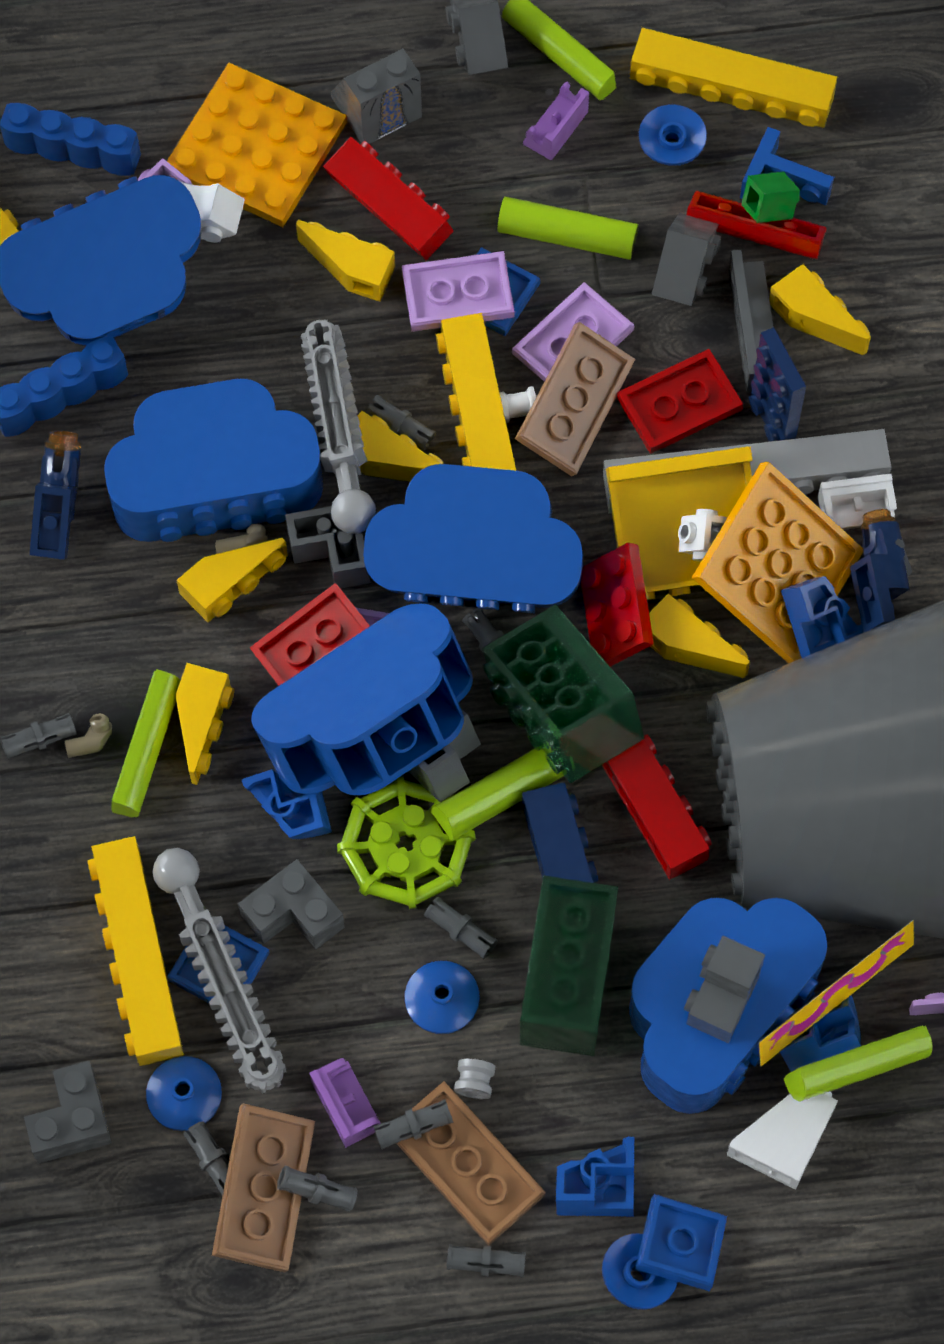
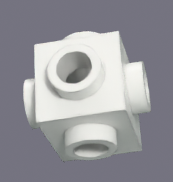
[678,509,728,562]

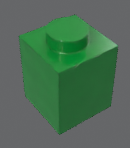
[741,172,800,223]

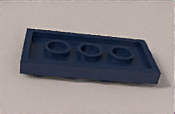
[749,327,806,442]

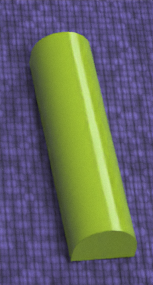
[502,0,616,100]
[498,196,639,260]
[111,669,181,817]
[431,738,573,841]
[783,1025,932,1102]

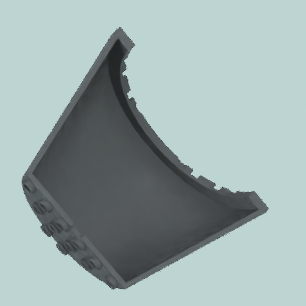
[706,600,944,939]

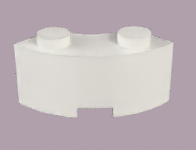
[181,182,245,243]

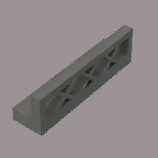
[728,250,773,393]

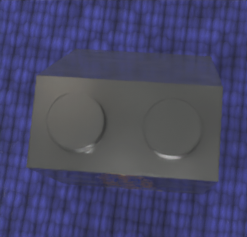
[330,49,422,144]

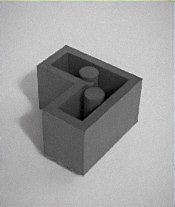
[445,0,508,75]
[652,213,722,306]
[285,506,370,589]
[408,709,481,803]
[238,859,345,950]
[684,936,765,1044]
[24,1060,112,1164]

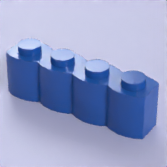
[0,103,141,176]
[0,336,128,437]

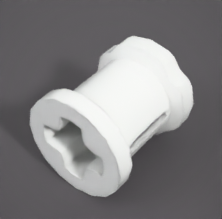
[499,386,536,423]

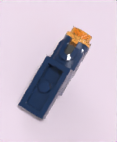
[30,431,81,560]
[850,509,912,633]

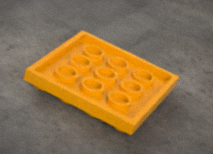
[167,63,347,227]
[692,462,863,663]

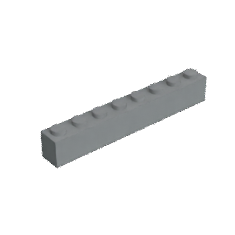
[603,429,891,513]

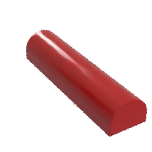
[686,191,827,260]

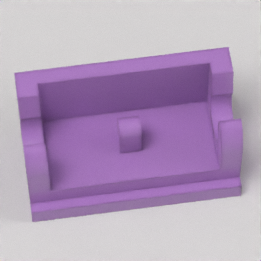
[523,82,589,161]
[309,1058,381,1148]

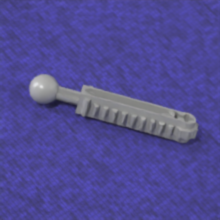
[301,320,376,534]
[152,848,286,1093]

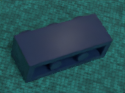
[522,782,598,906]

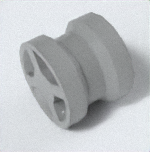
[454,1059,496,1099]

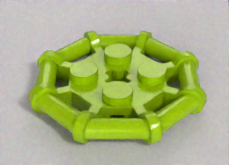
[337,776,476,909]

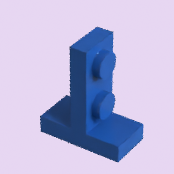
[740,127,834,205]

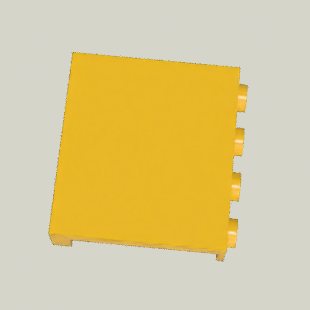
[606,446,753,600]

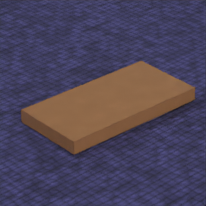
[515,322,635,476]
[396,1081,546,1245]
[212,1103,315,1272]

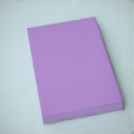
[402,251,514,332]
[512,282,634,382]

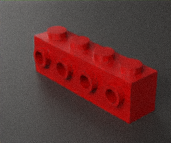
[323,137,454,261]
[598,726,712,880]

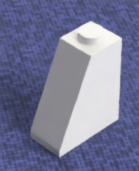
[727,1092,838,1190]

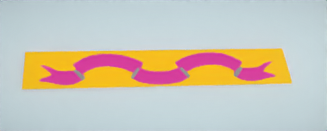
[759,920,914,1067]

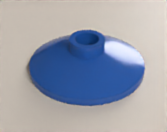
[639,104,707,166]
[405,961,480,1034]
[146,1056,222,1131]
[602,1234,678,1309]

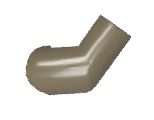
[215,524,268,554]
[65,713,112,758]

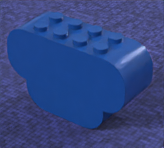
[0,175,201,346]
[104,379,323,542]
[363,464,583,613]
[251,603,473,795]
[629,898,827,1114]

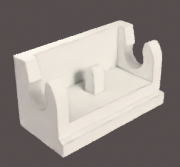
[818,473,897,530]

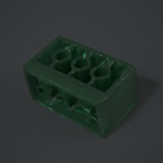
[482,605,645,783]
[520,875,618,1057]

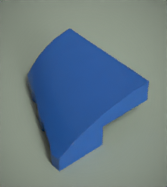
[781,576,863,658]
[242,769,332,839]
[780,995,861,1072]
[556,1137,634,1217]

